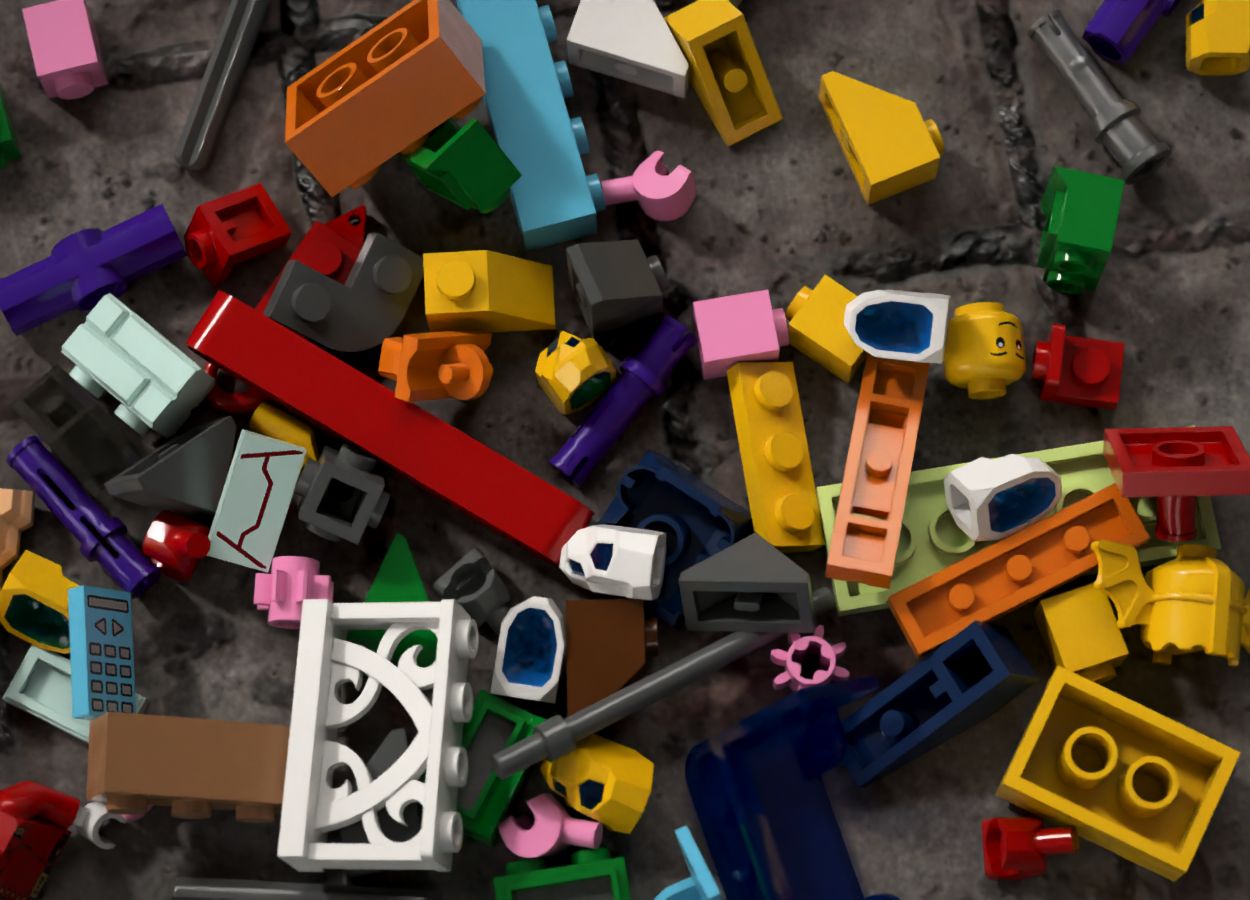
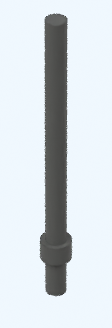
[490,587,836,780]

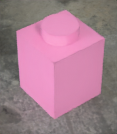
[22,0,108,99]
[693,289,789,380]

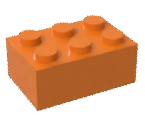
[285,0,486,197]

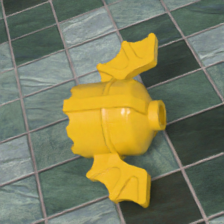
[1091,540,1250,666]

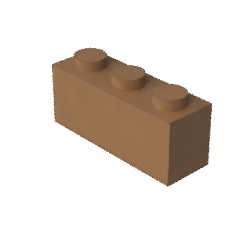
[86,711,290,823]

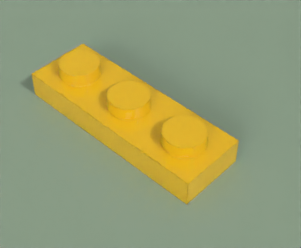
[726,362,825,553]

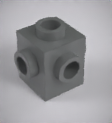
[293,444,391,544]

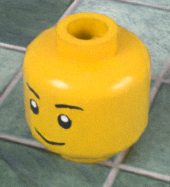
[943,302,1026,400]

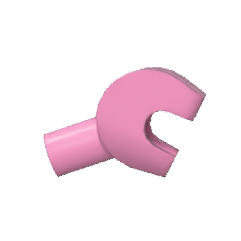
[601,151,697,221]
[498,793,603,858]

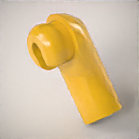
[249,401,320,471]

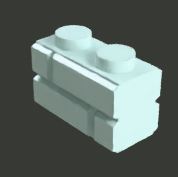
[61,293,216,439]

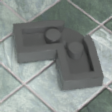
[263,232,424,352]

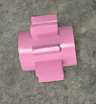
[253,556,334,629]
[770,625,850,708]

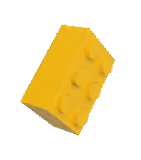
[995,665,1241,882]

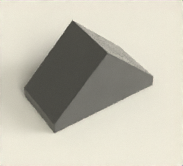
[104,416,237,519]
[678,532,817,633]

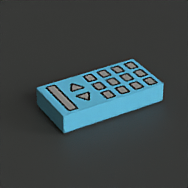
[68,585,136,720]

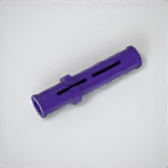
[548,316,697,488]
[6,435,161,599]

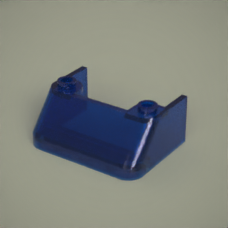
[685,675,900,900]

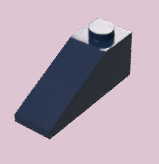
[826,620,1040,788]

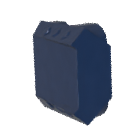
[580,449,752,629]

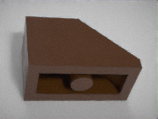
[566,599,658,717]

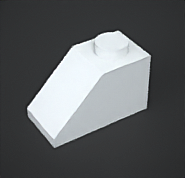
[566,0,689,99]

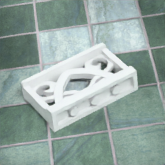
[277,599,479,872]

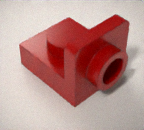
[184,183,292,286]
[1031,323,1125,410]

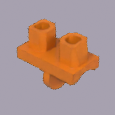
[378,329,493,402]

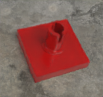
[1103,426,1250,542]

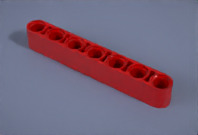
[185,290,595,569]

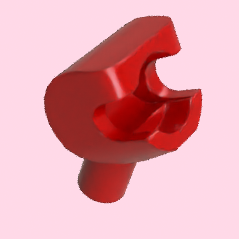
[143,509,211,582]
[981,817,1079,880]

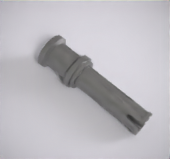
[1027,10,1172,185]

